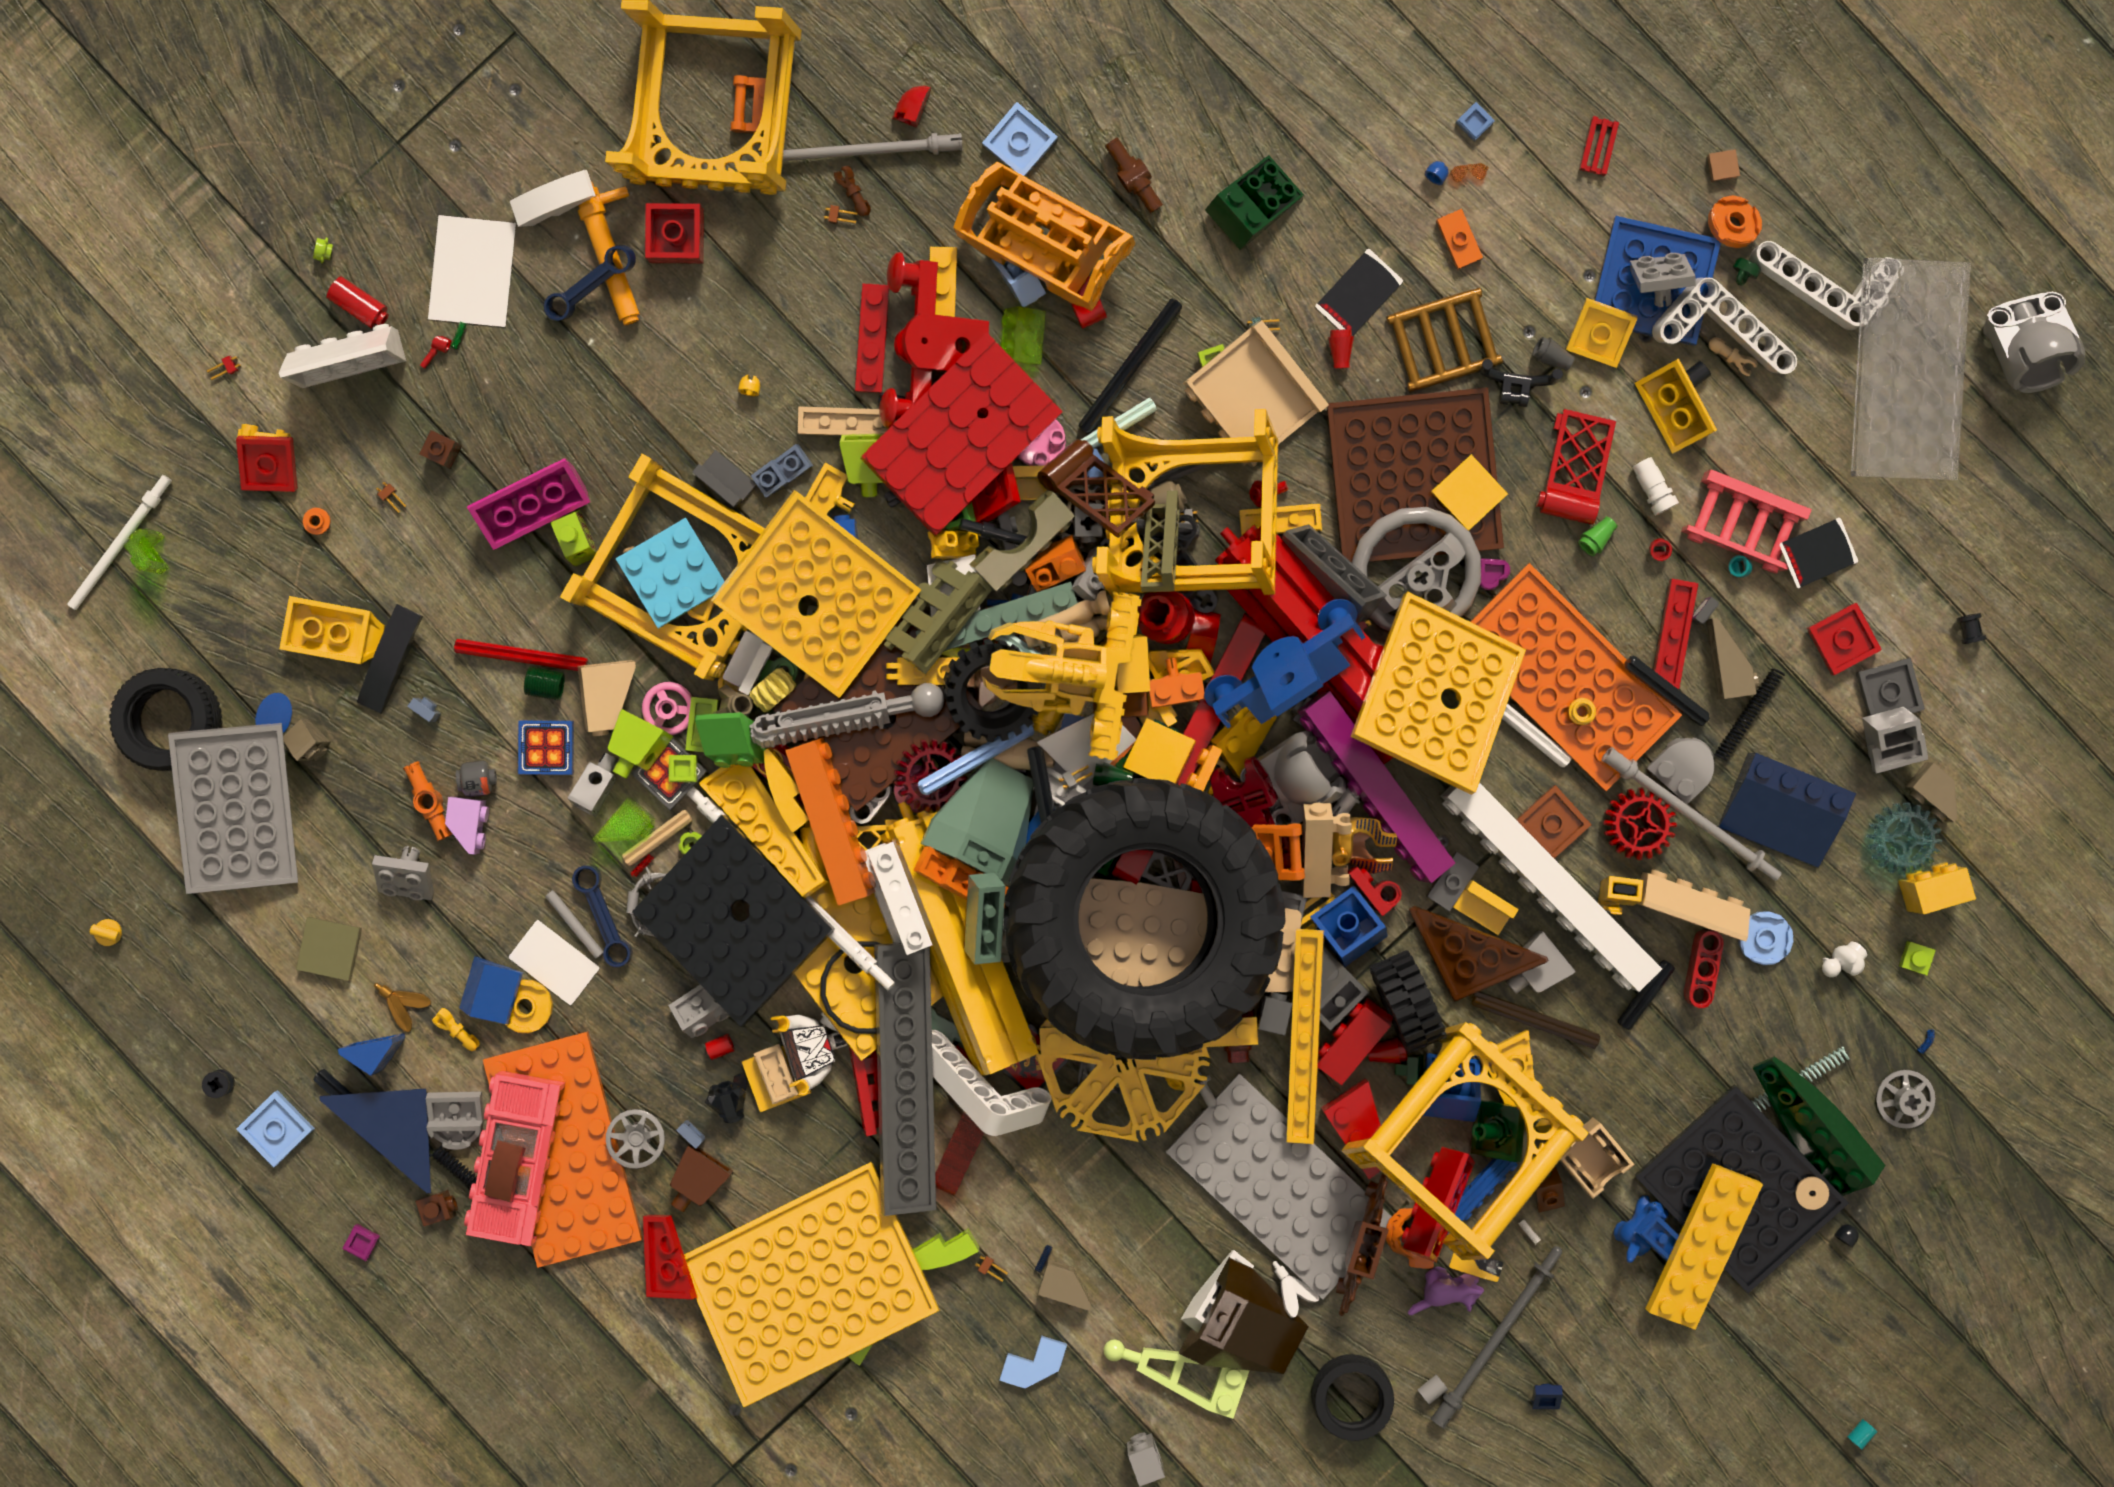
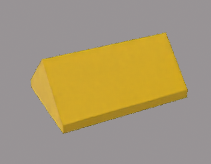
[1635,358,1717,454]

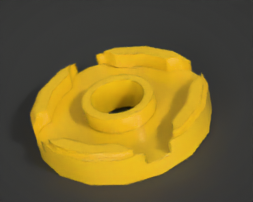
[505,979,553,1033]

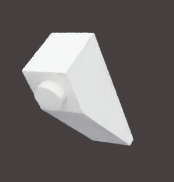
[1181,1250,1254,1332]

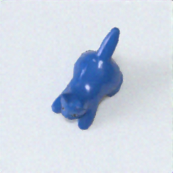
[1614,1195,1668,1263]

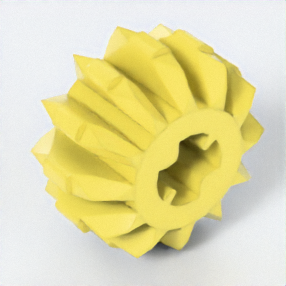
[749,668,796,712]

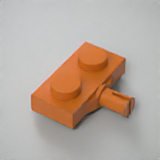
[1149,658,1205,709]

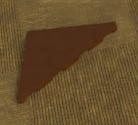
[1409,906,1549,1002]

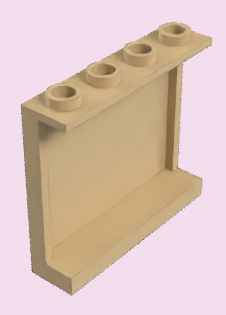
[1183,320,1329,467]

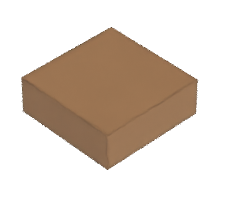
[1707,149,1740,182]

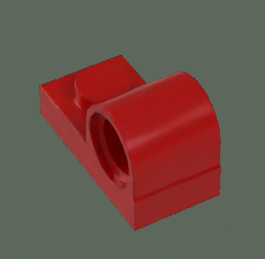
[1348,866,1402,916]

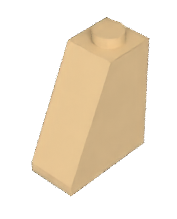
[578,660,636,736]

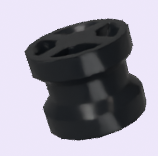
[202,1069,235,1098]

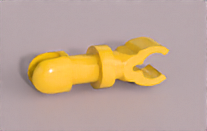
[432,1008,480,1051]

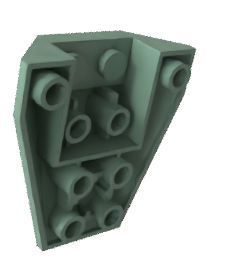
[920,758,1034,887]

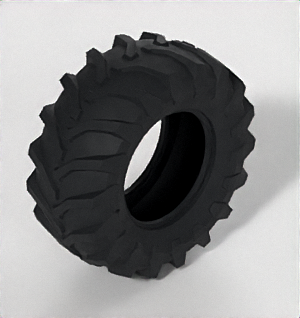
[1004,778,1286,1060]

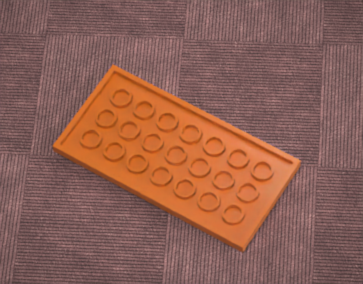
[1470,563,1682,791]
[483,1031,643,1268]

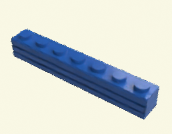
[1447,1158,1518,1235]

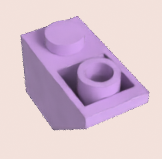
[445,797,489,855]

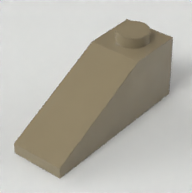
[1706,618,1759,700]

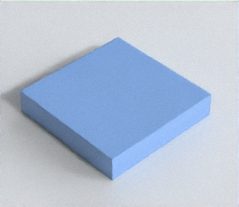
[982,102,1058,177]
[237,1090,315,1167]

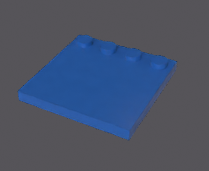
[1594,216,1721,346]

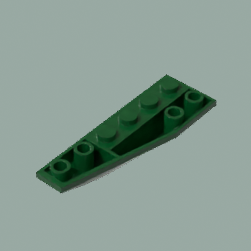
[1753,1056,1886,1196]

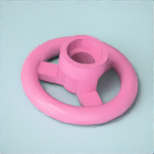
[642,682,692,735]

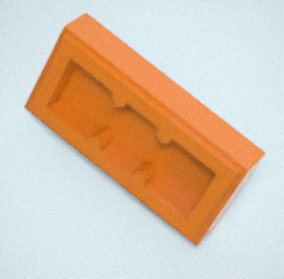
[1436,209,1483,270]

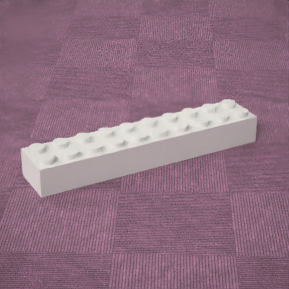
[1441,783,1662,992]

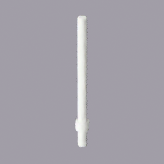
[67,475,172,610]

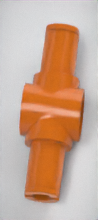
[403,761,453,841]

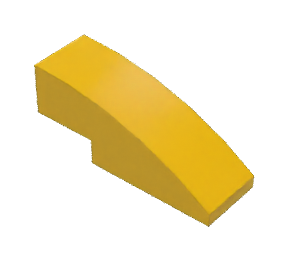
[764,747,809,833]

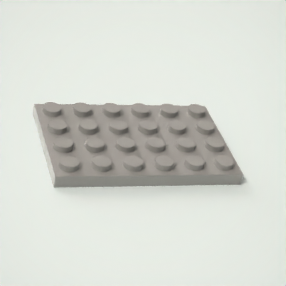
[168,723,298,894]

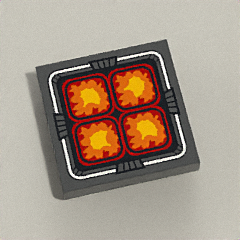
[631,738,708,810]

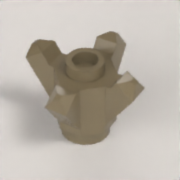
[711,685,753,718]

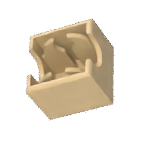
[1560,1118,1635,1199]

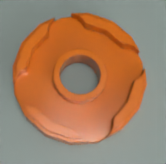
[1708,196,1762,248]

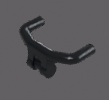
[1479,359,1563,407]

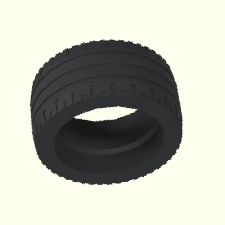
[1311,1354,1394,1441]

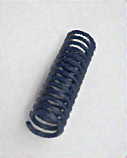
[1035,1245,1053,1273]

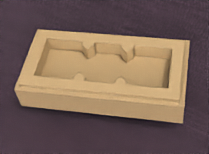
[754,1043,799,1104]

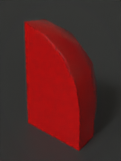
[892,85,931,128]

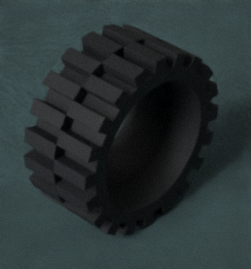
[943,639,1042,742]
[1369,950,1447,1054]

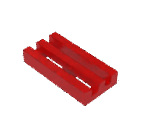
[1579,116,1619,176]

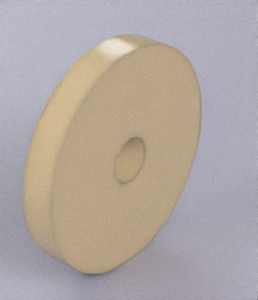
[1795,1177,1829,1210]

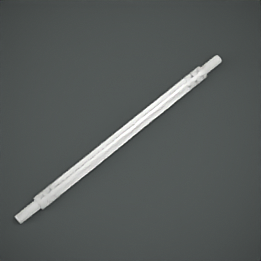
[687,787,895,991]

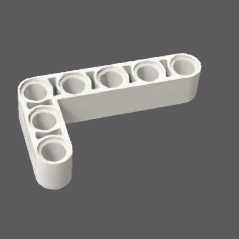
[1750,241,1901,330]
[1652,278,1797,374]
[932,1030,1052,1136]

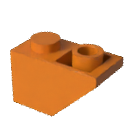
[1025,535,1086,592]

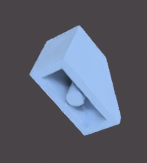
[991,259,1046,308]

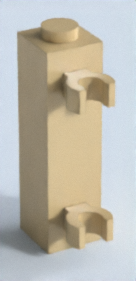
[1301,802,1352,898]

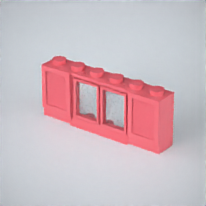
[464,1071,565,1246]

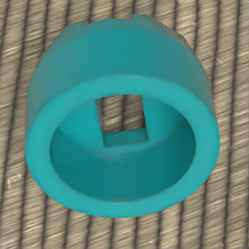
[1729,555,1753,578]

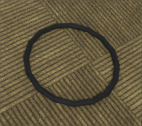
[820,941,881,1034]

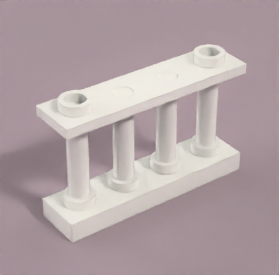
[865,842,932,955]

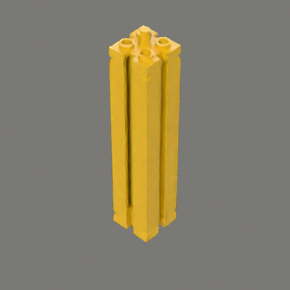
[880,801,1039,1075]

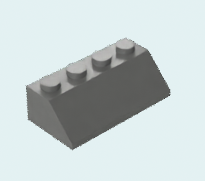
[1282,524,1387,623]

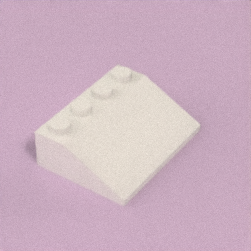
[279,324,406,388]

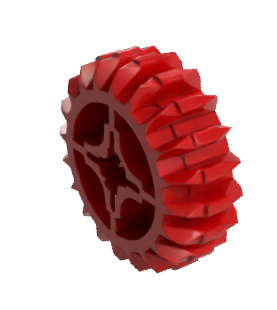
[1603,787,1677,860]

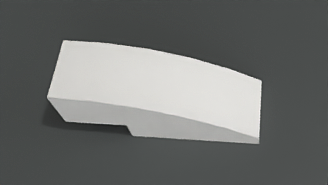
[510,170,596,227]

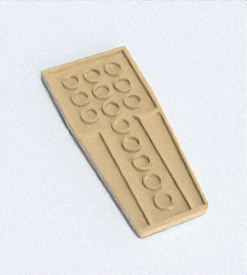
[1079,878,1302,992]

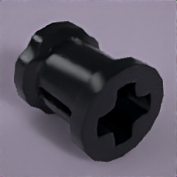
[1956,613,1987,644]

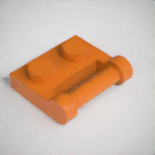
[730,75,766,134]
[1252,823,1305,880]

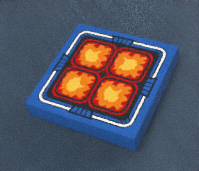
[518,720,574,775]

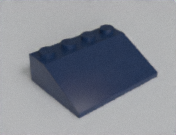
[1718,753,1856,868]

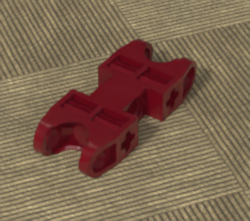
[1211,756,1303,869]

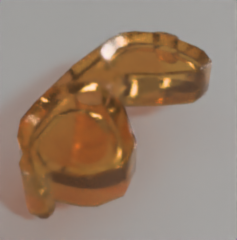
[1450,163,1489,183]

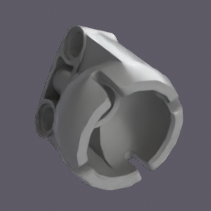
[1983,292,2085,393]
[1240,731,1347,825]

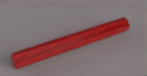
[454,639,588,671]

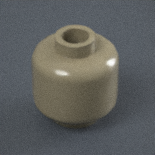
[1149,480,1188,519]

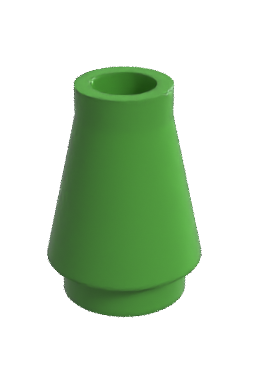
[1578,516,1617,556]

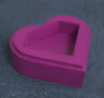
[1480,559,1510,591]

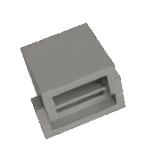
[1862,706,1928,774]

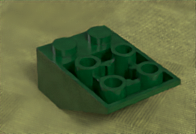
[1205,155,1304,250]

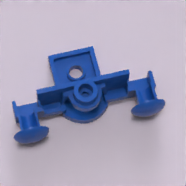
[1204,599,1365,728]

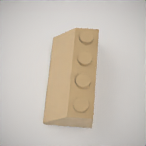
[1638,869,1750,942]

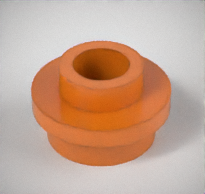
[303,508,331,535]

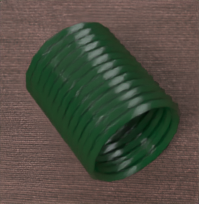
[524,666,565,701]

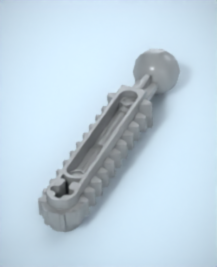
[749,683,945,748]

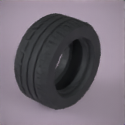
[109,668,222,771]

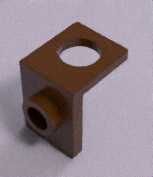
[1535,1166,1565,1213]

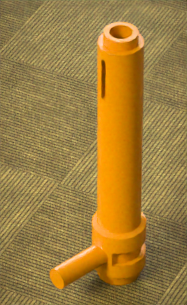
[578,181,640,326]

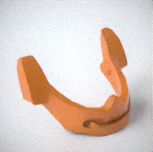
[1386,1208,1434,1269]

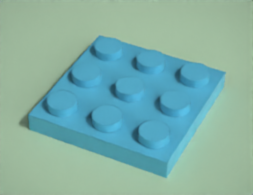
[616,518,725,629]

